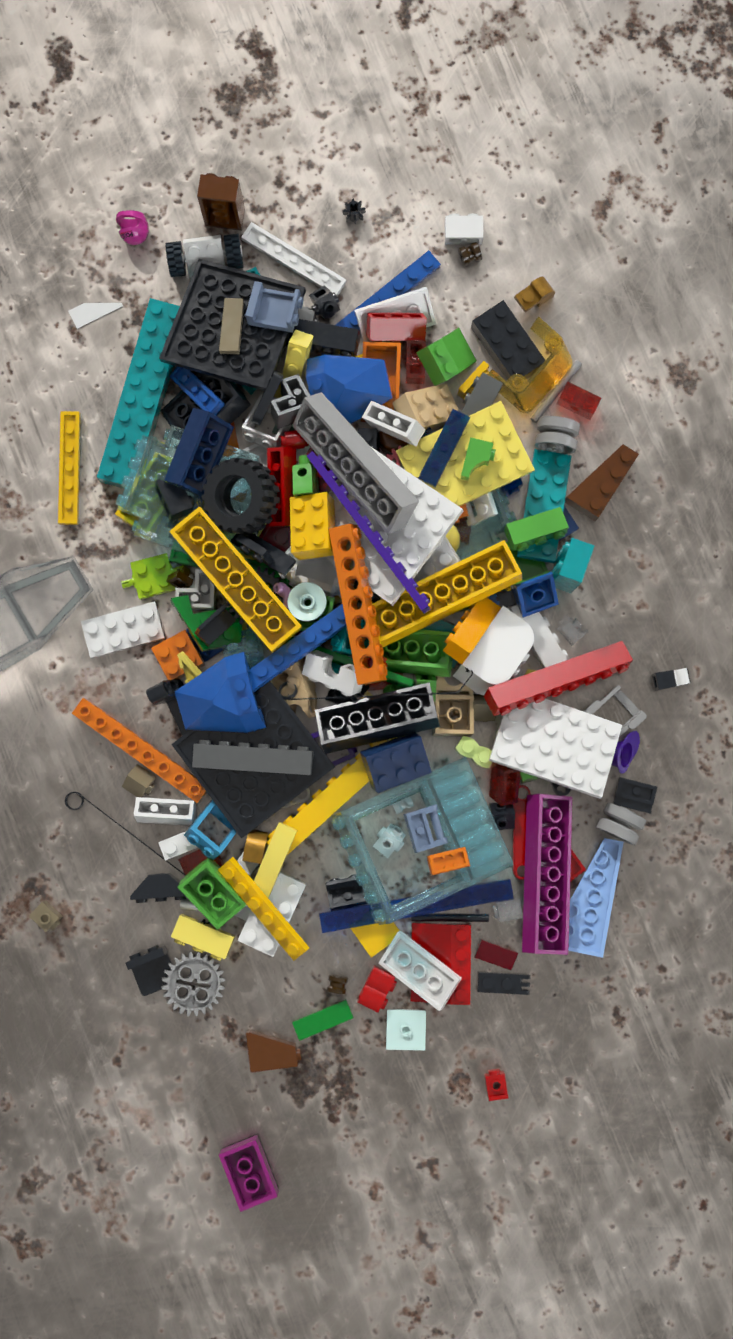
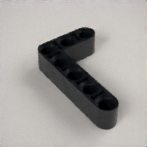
[146,679,190,736]

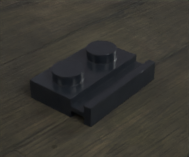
[612,777,658,814]

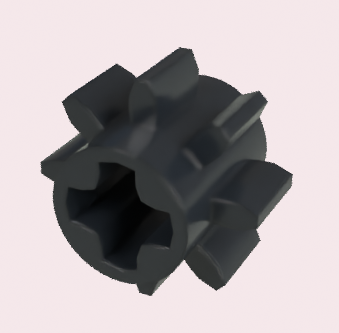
[342,198,366,224]

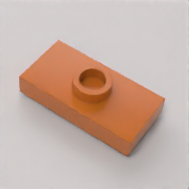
[426,847,470,876]

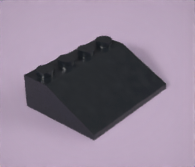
[160,373,251,441]

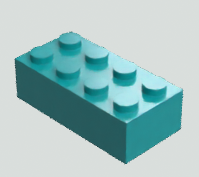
[551,538,595,594]

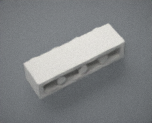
[510,605,569,669]

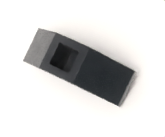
[130,873,186,903]

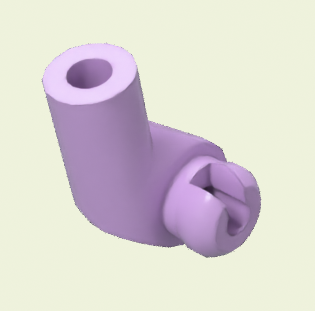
[273,582,291,609]

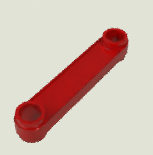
[512,785,531,880]

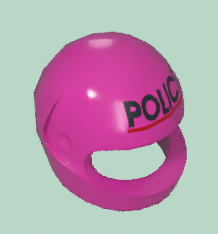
[116,210,149,245]

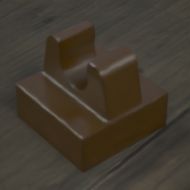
[166,566,194,588]

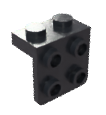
[125,945,178,996]

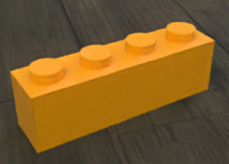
[443,598,501,664]

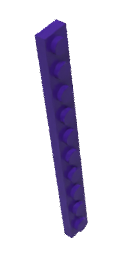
[307,451,431,614]

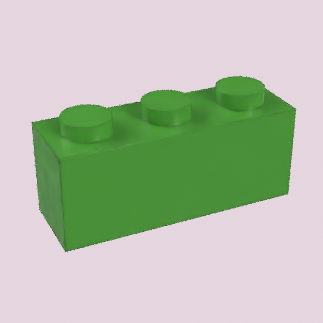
[504,507,569,551]

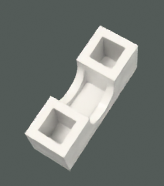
[302,650,362,696]

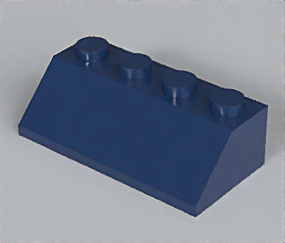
[164,408,234,497]

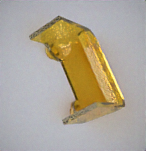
[488,317,572,413]

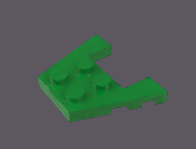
[170,595,242,652]

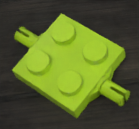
[121,553,184,600]

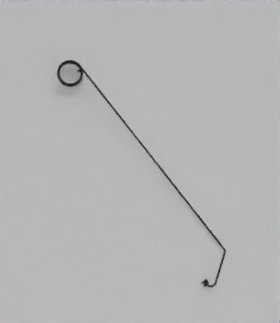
[279,667,473,700]
[65,792,210,924]

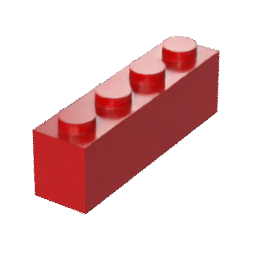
[267,447,296,527]

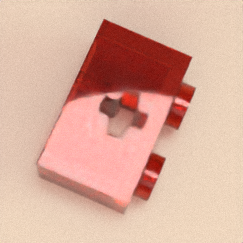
[405,340,426,384]
[557,381,601,420]
[489,762,521,806]

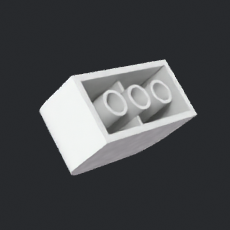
[453,606,534,695]

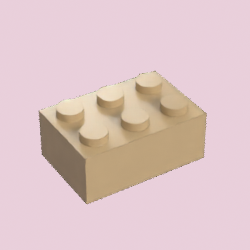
[392,383,458,434]

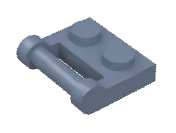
[403,804,448,853]

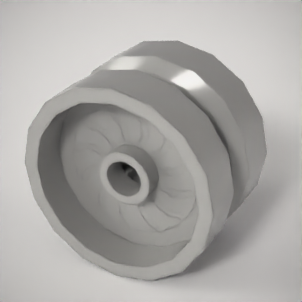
[534,416,580,454]
[596,803,647,846]

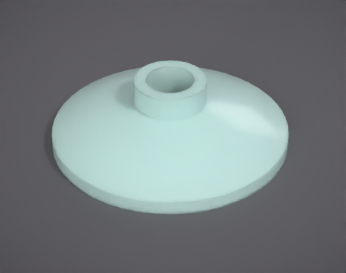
[287,582,327,621]

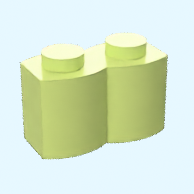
[454,736,492,769]

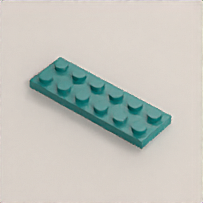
[517,449,572,564]

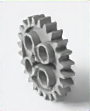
[161,951,225,1016]

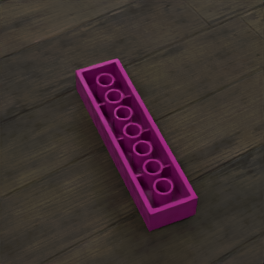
[522,794,573,955]

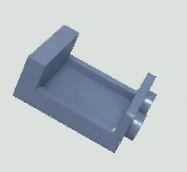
[245,281,304,333]

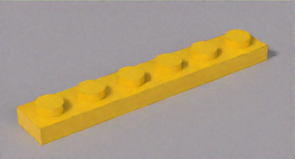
[58,411,81,525]
[218,857,309,961]

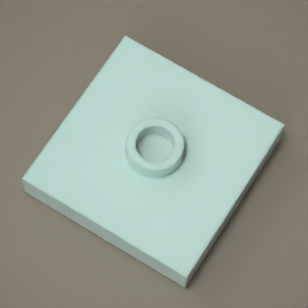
[386,1009,426,1051]

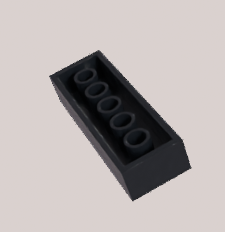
[315,682,440,754]

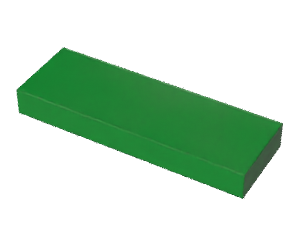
[292,999,354,1041]

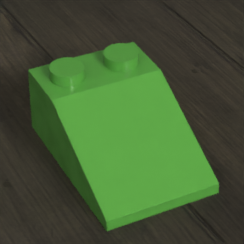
[416,328,477,386]
[178,857,246,930]

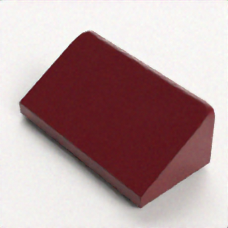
[474,939,518,970]

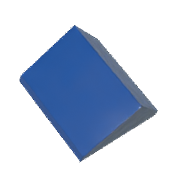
[512,572,559,618]

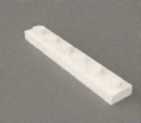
[241,222,346,296]

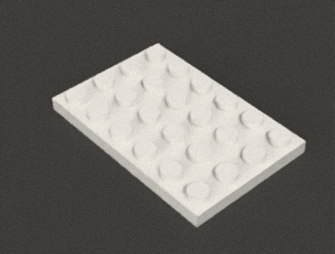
[489,699,622,799]

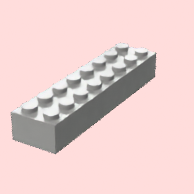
[292,392,419,534]

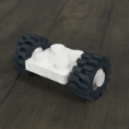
[165,233,244,278]

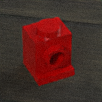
[484,1069,509,1101]

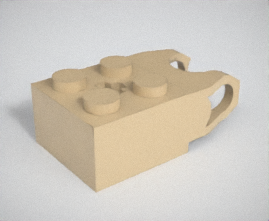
[270,655,317,718]
[432,676,474,737]

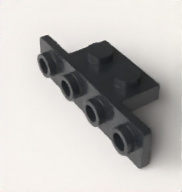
[231,533,296,576]

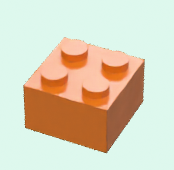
[151,630,205,680]

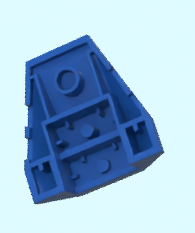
[306,355,393,424]
[175,652,266,733]

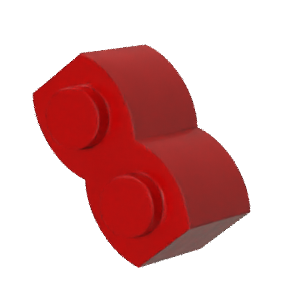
[357,965,397,1013]

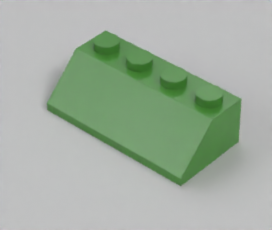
[383,630,453,677]

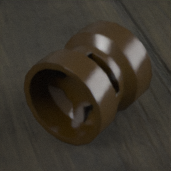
[458,242,482,266]

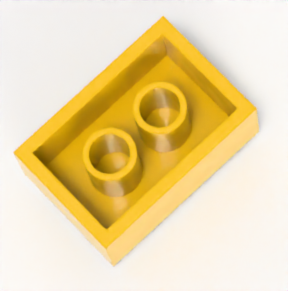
[290,492,335,560]

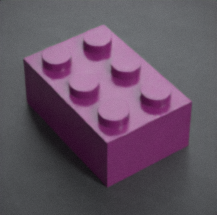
[219,1135,279,1212]

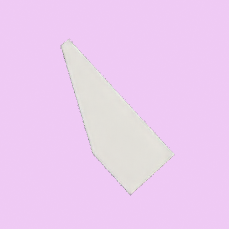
[68,303,123,329]

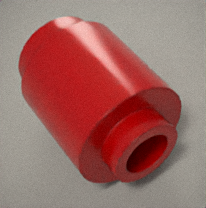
[280,430,309,450]

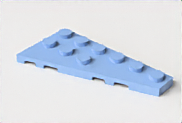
[568,838,624,958]

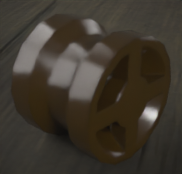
[327,975,348,994]

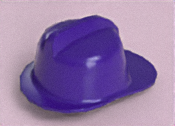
[611,731,640,773]

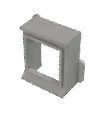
[584,685,646,737]

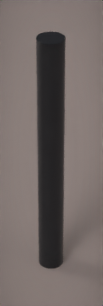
[411,914,489,922]

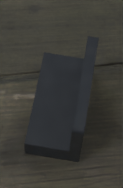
[194,602,236,647]

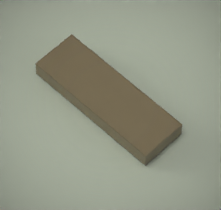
[219,298,245,354]

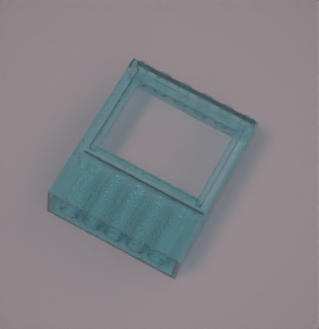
[332,757,514,925]

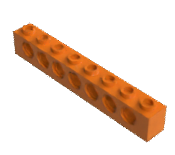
[329,523,387,685]
[72,698,207,803]

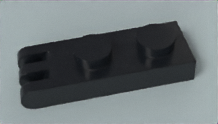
[477,972,531,995]

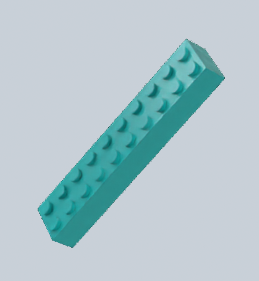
[97,298,180,490]

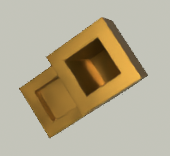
[514,276,555,313]
[242,830,269,864]

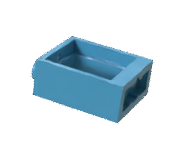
[184,800,237,860]

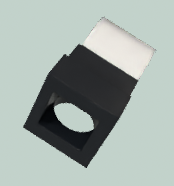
[652,668,691,691]

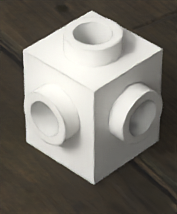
[373,823,406,858]

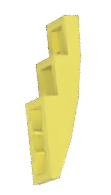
[254,822,298,899]

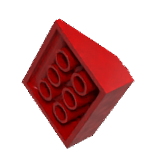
[410,922,471,1005]

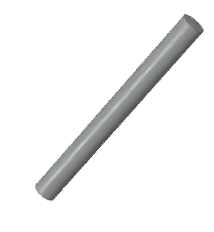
[530,360,582,423]

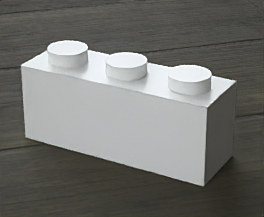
[362,401,425,446]
[134,797,197,826]

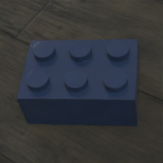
[360,733,432,794]

